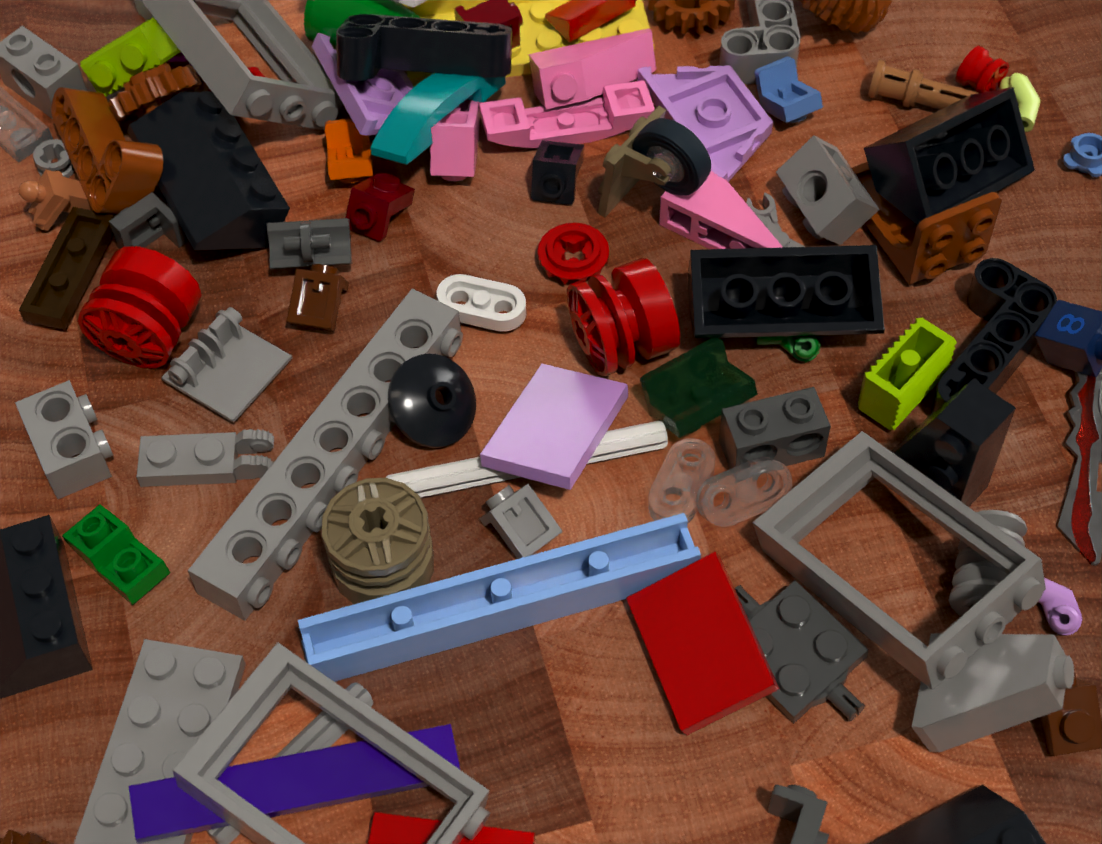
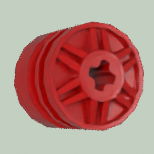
[77,246,202,368]
[567,258,680,377]

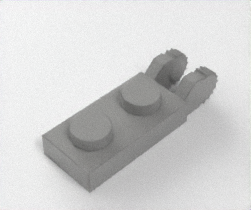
[136,429,274,487]

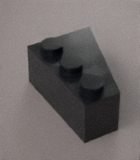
[891,379,1016,507]

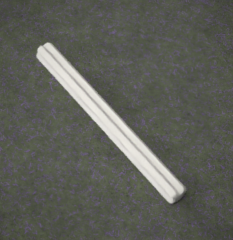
[385,421,668,498]

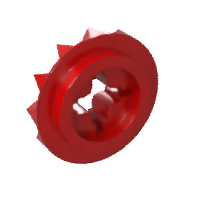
[538,223,609,285]

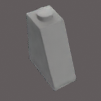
[912,633,1074,752]

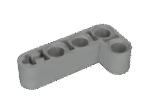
[719,0,800,84]

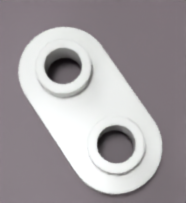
[437,274,526,332]

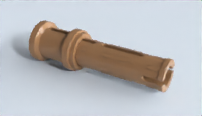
[868,59,978,109]

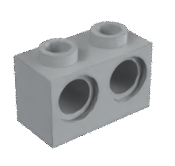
[15,380,113,499]

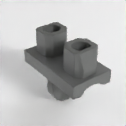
[267,218,352,269]

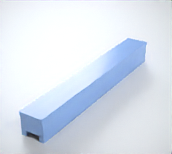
[297,513,701,682]

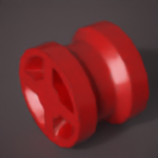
[955,46,1009,93]

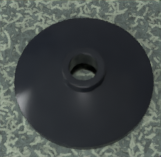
[388,354,476,448]

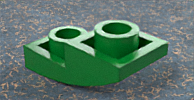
[62,504,171,605]

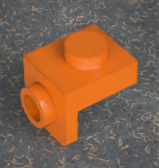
[325,118,373,183]

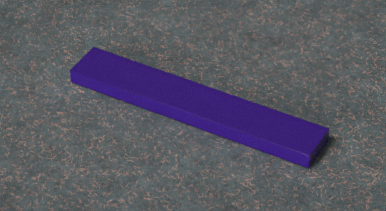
[128,724,460,844]

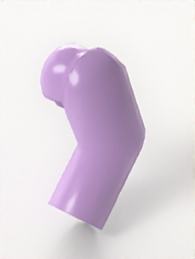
[1038,578,1082,635]

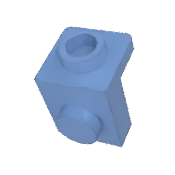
[755,56,823,123]

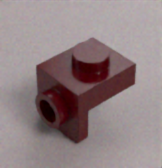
[346,173,415,241]

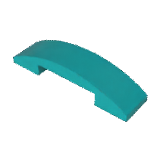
[370,73,506,165]

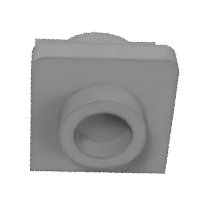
[479,484,563,559]

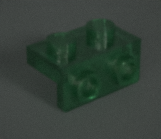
[640,338,758,438]

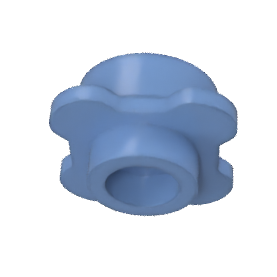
[1063,133,1102,177]

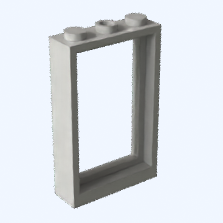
[141,0,344,130]
[753,431,1046,690]
[173,642,490,844]

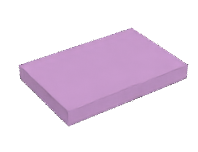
[480,364,628,490]

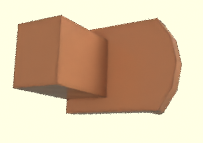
[18,169,93,231]

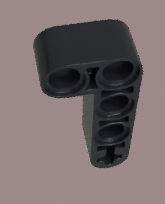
[336,14,512,81]
[931,258,1057,414]

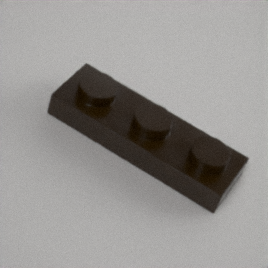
[19,207,114,330]

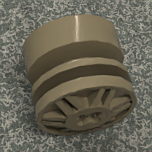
[322,478,434,604]

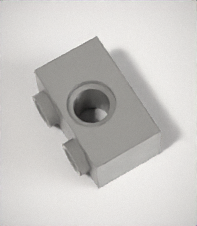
[0,26,87,119]
[776,136,879,245]

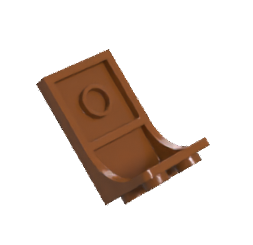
[852,162,1002,285]

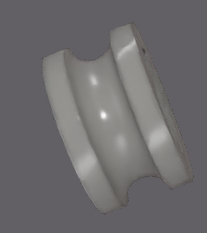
[33,139,75,178]

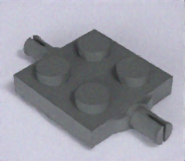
[735,580,869,724]

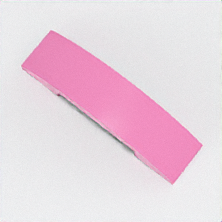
[479,80,655,148]

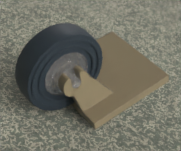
[598,105,711,217]

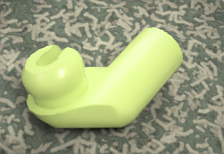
[999,73,1041,132]

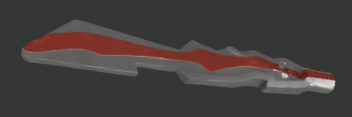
[1057,369,1102,565]

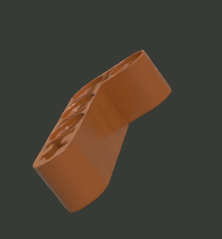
[51,87,163,215]

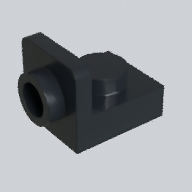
[531,140,584,205]

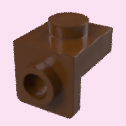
[1041,673,1102,756]

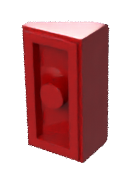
[545,0,636,43]

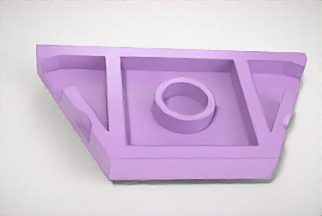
[312,33,414,136]
[637,66,773,182]

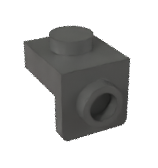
[109,192,186,249]
[768,785,830,844]

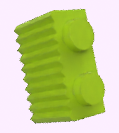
[80,17,181,97]
[858,318,957,430]

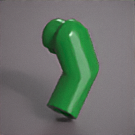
[756,335,820,362]

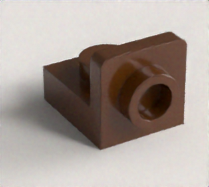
[286,264,349,332]

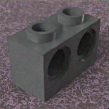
[719,387,831,479]

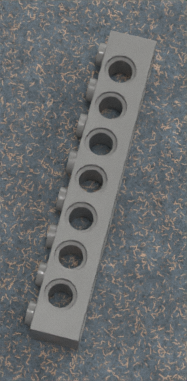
[188,288,463,621]

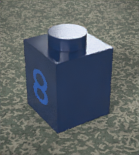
[1035,299,1102,378]

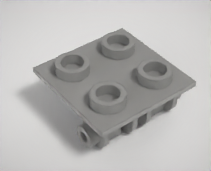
[161,307,292,423]

